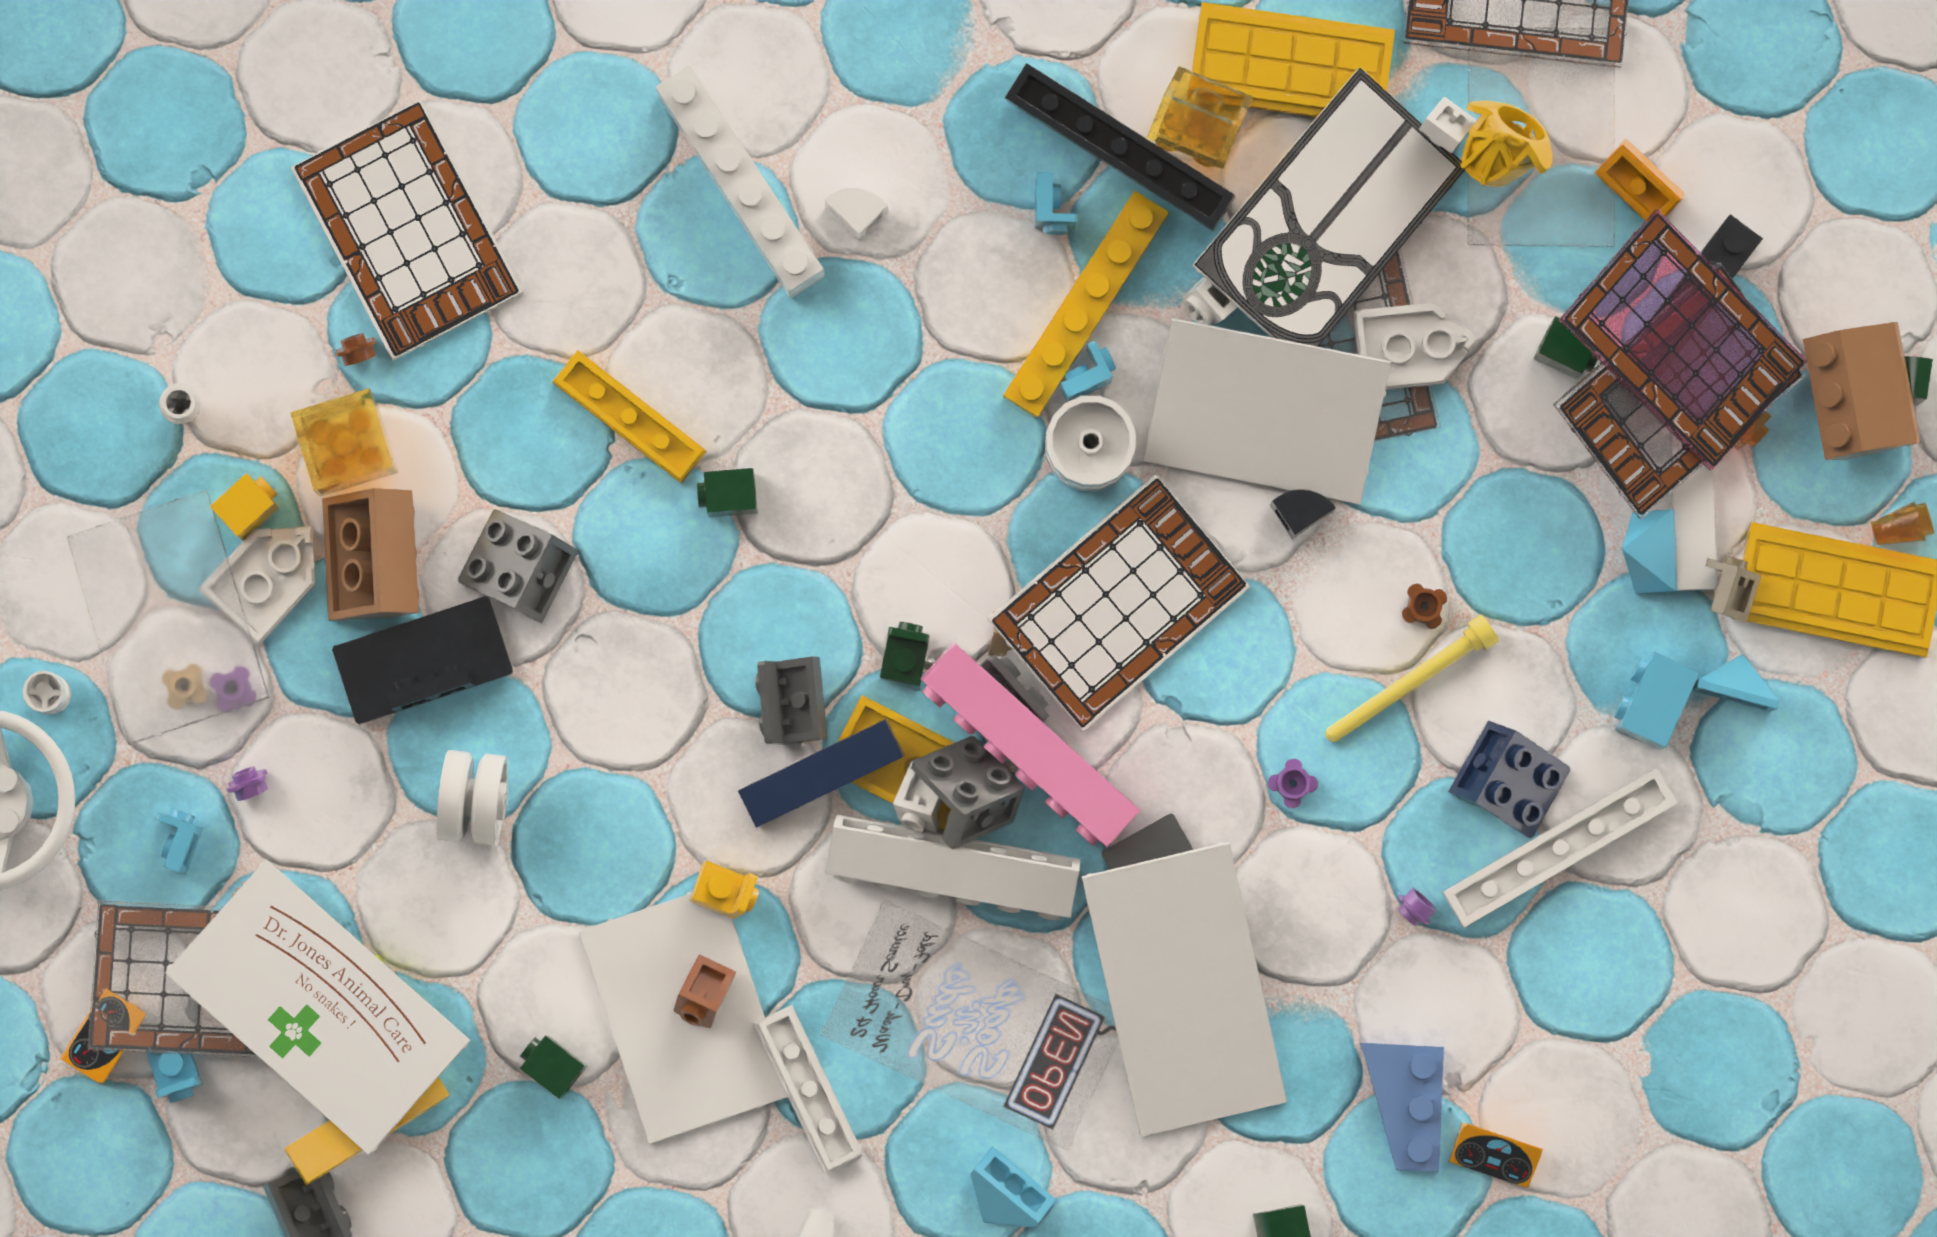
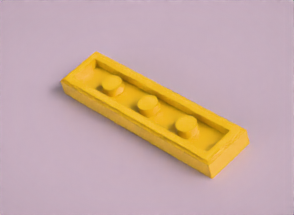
[552,350,707,484]
[284,1077,450,1185]

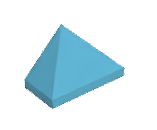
[1622,509,1678,594]
[1692,654,1779,712]
[970,1146,1056,1227]

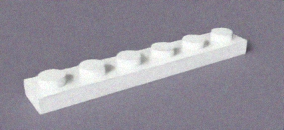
[1442,768,1678,928]

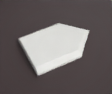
[1353,302,1480,390]
[198,526,315,645]

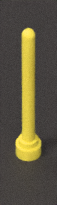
[1325,614,1499,742]

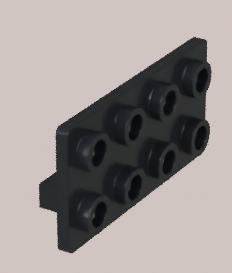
[332,596,513,725]

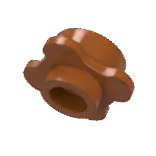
[336,333,376,366]
[1402,583,1447,629]

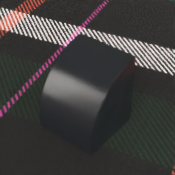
[1270,489,1336,539]

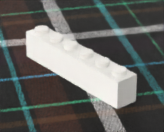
[656,65,825,299]
[825,815,1081,920]

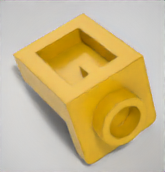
[689,861,759,919]

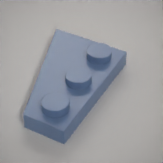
[1360,1043,1444,1172]

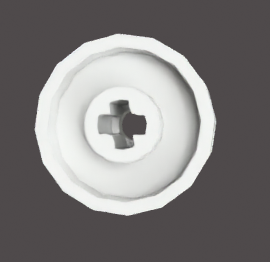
[1045,396,1136,491]
[437,750,508,846]

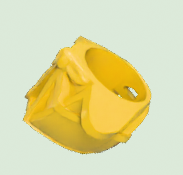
[1460,101,1553,187]

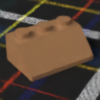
[1803,322,1921,460]
[322,488,419,621]

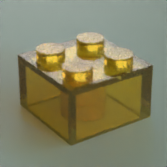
[1147,66,1254,169]
[290,388,399,497]

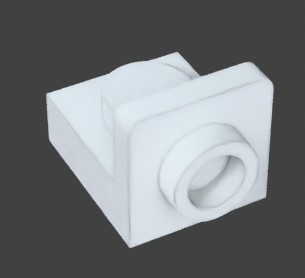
[1419,97,1477,153]
[893,761,943,832]

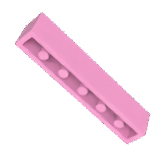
[920,642,1140,847]

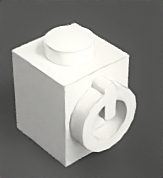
[1182,277,1237,326]

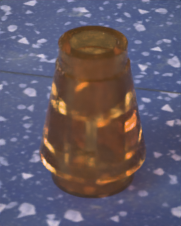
[1870,501,1934,546]

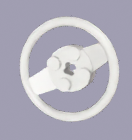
[0,711,75,890]

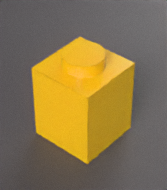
[210,473,279,541]

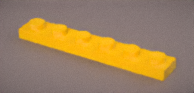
[1003,190,1169,419]

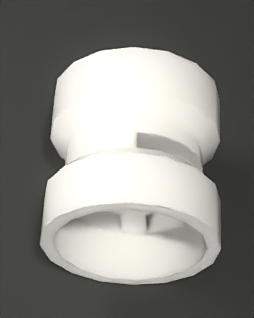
[23,671,71,715]

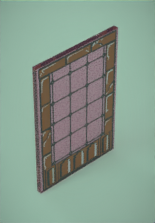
[1559,210,1807,471]

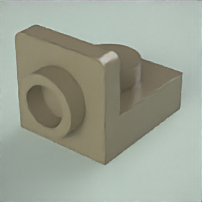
[1705,555,1761,622]

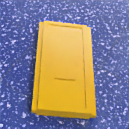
[1188,2,1395,117]
[1732,522,1937,658]

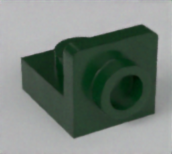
[880,622,930,686]

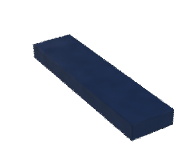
[738,718,905,828]

